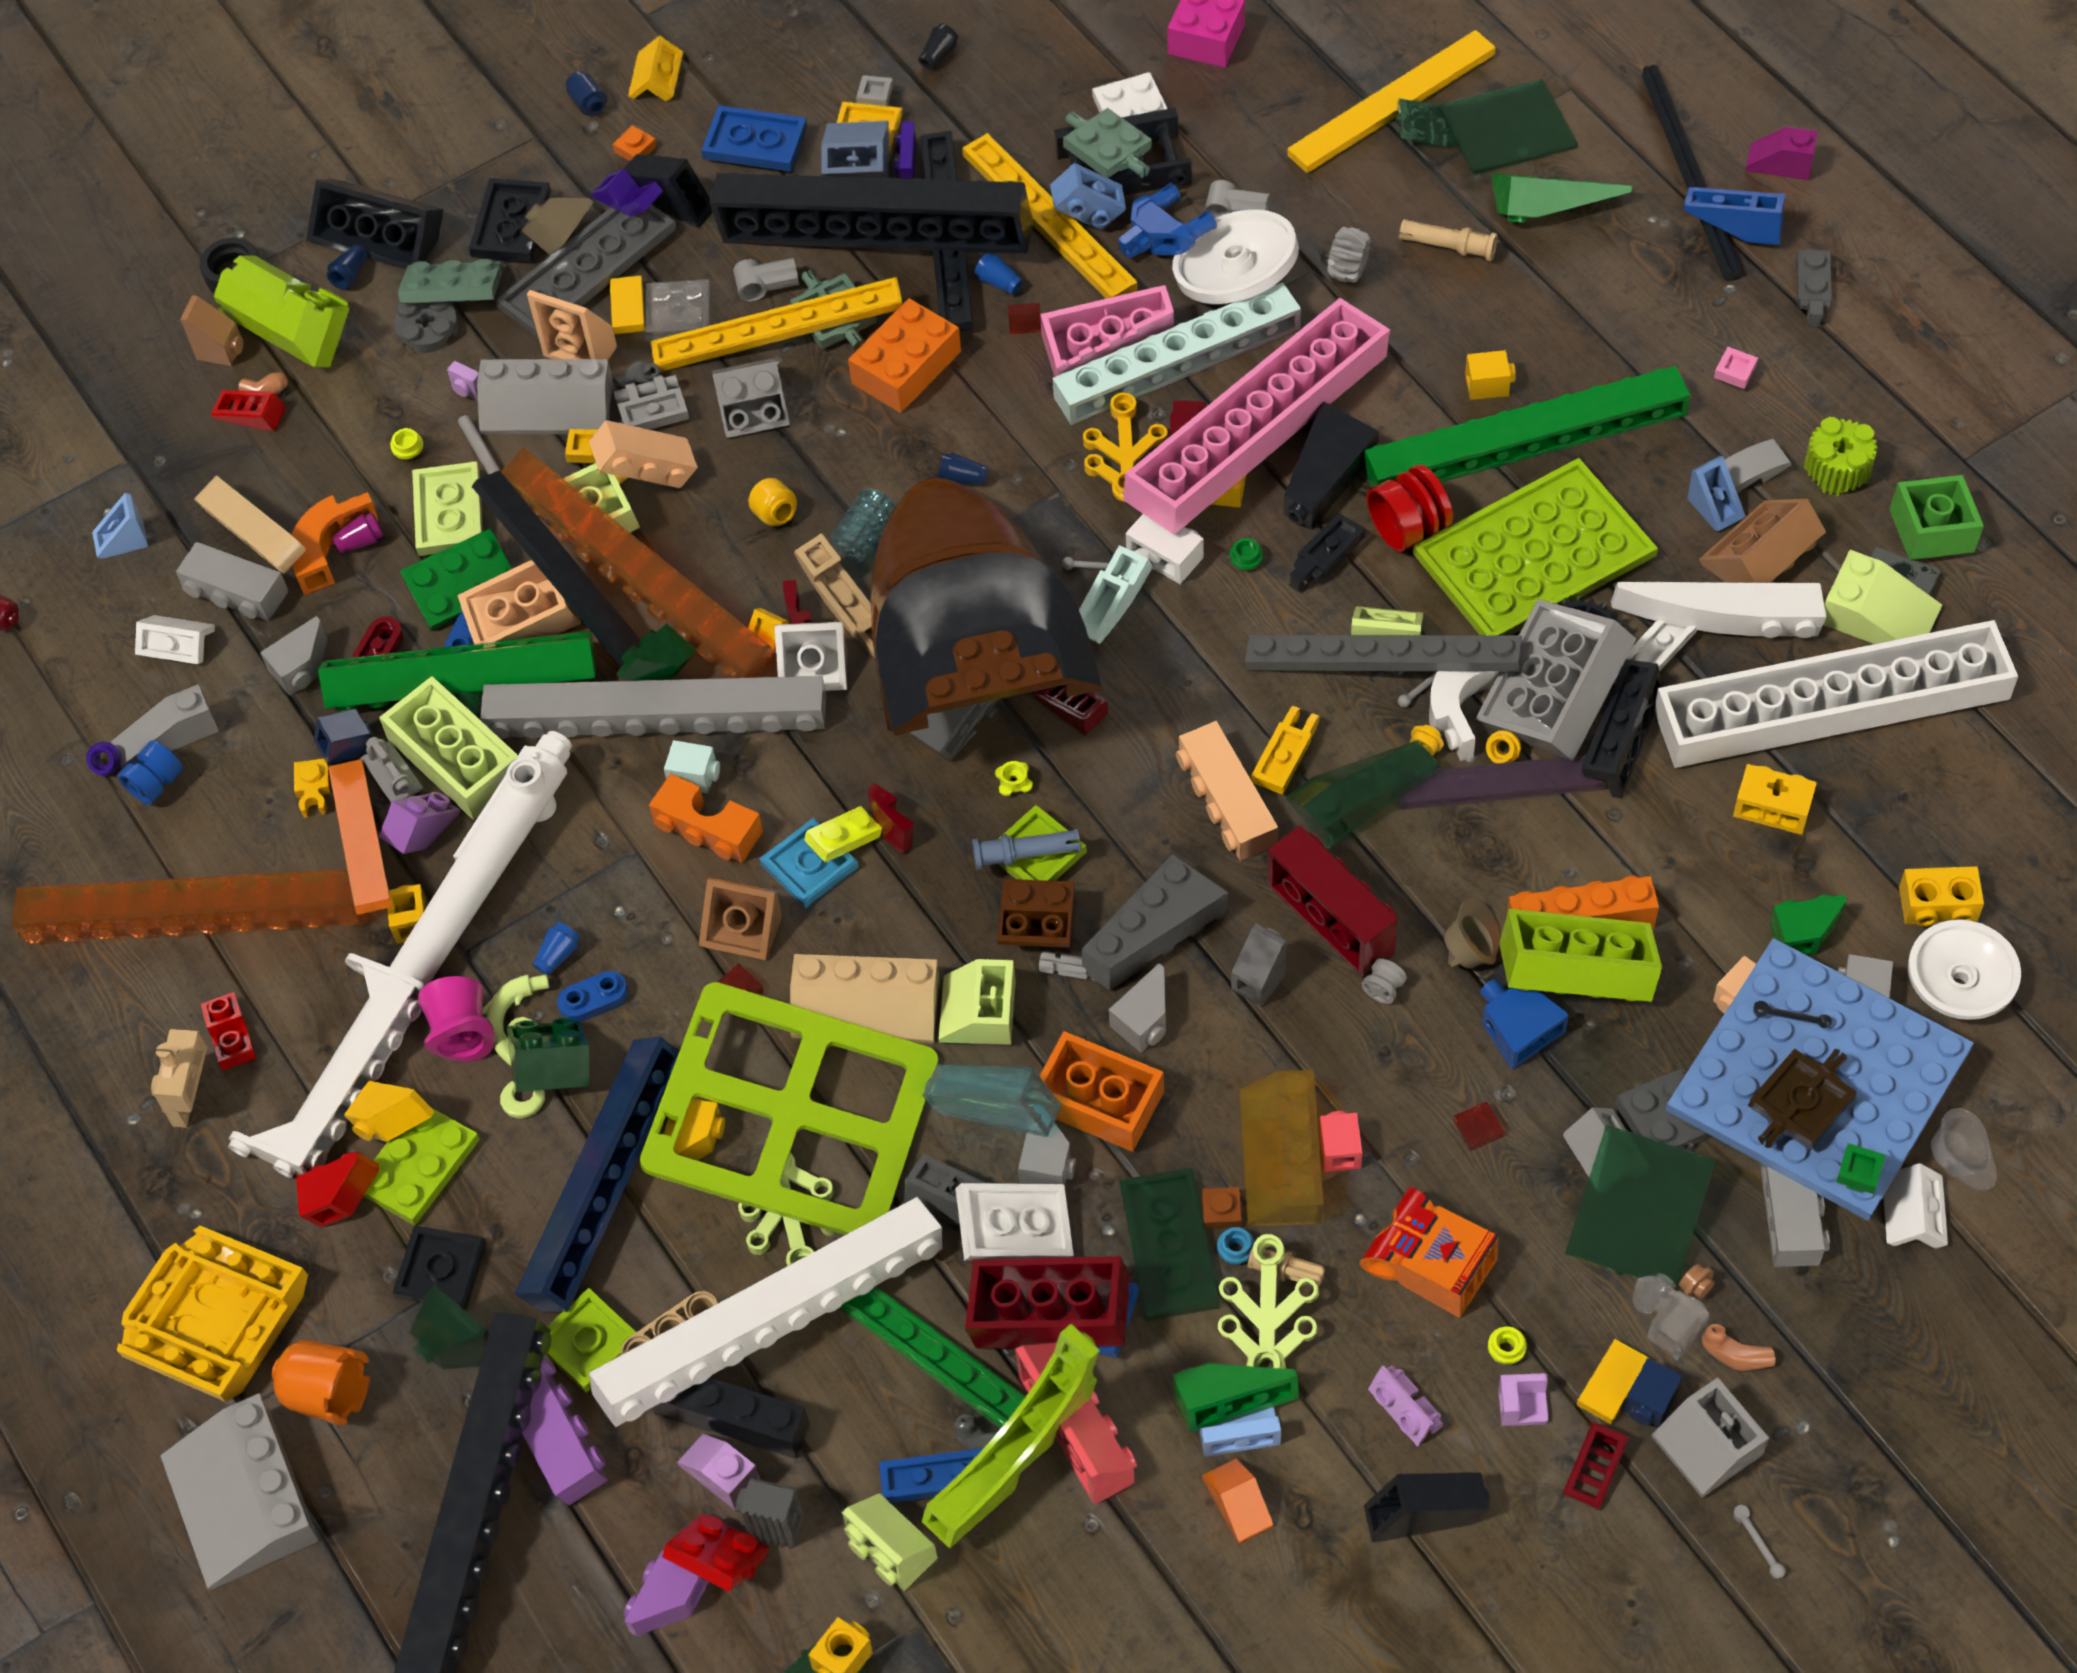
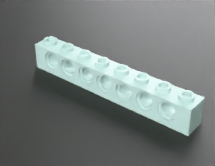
[1052,282,1301,425]

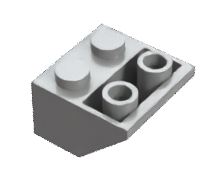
[712,358,790,438]
[1652,1377,1769,1498]

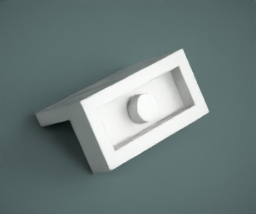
[135,615,215,664]
[1884,1163,1948,1249]

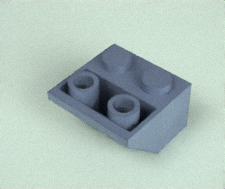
[821,121,889,178]

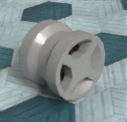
[1361,959,1407,1004]

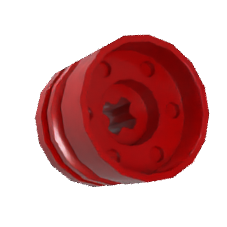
[1366,464,1453,552]

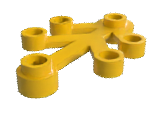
[1083,392,1168,502]

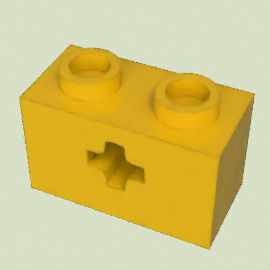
[1733,764,1817,835]

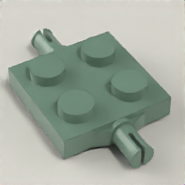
[1063,108,1152,178]
[790,270,877,351]

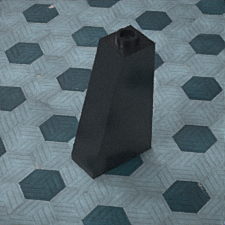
[1284,402,1379,530]

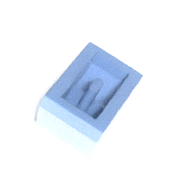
[92,493,148,559]

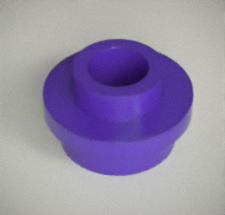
[86,741,122,776]

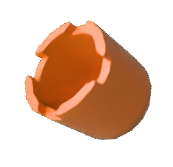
[272,1340,370,1425]

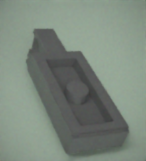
[1796,249,1831,327]

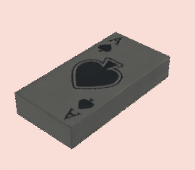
[1871,547,1941,595]

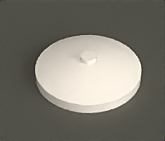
[1173,210,1299,304]

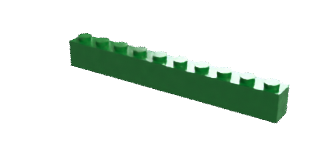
[1364,366,1691,488]

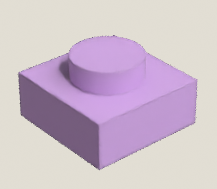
[447,361,479,401]

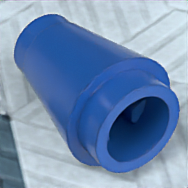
[975,253,1023,295]
[532,922,581,976]

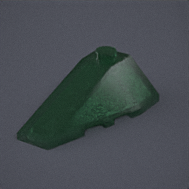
[1286,740,1440,848]

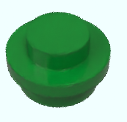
[1229,538,1263,570]

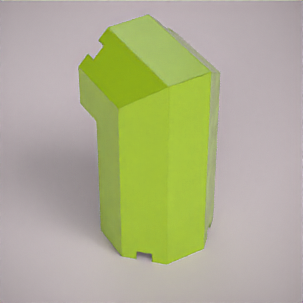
[214,256,349,368]

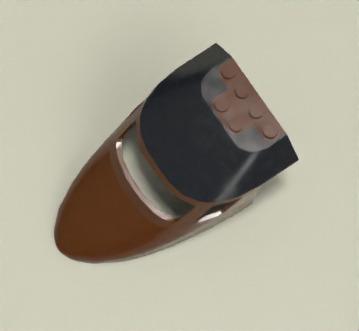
[871,478,1102,735]

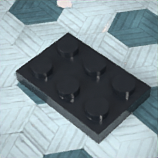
[469,178,551,262]

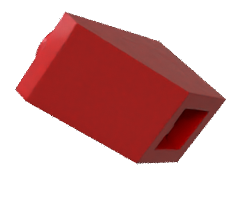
[296,1152,379,1228]

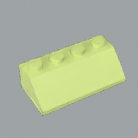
[379,676,518,820]

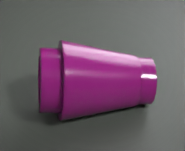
[332,512,384,554]

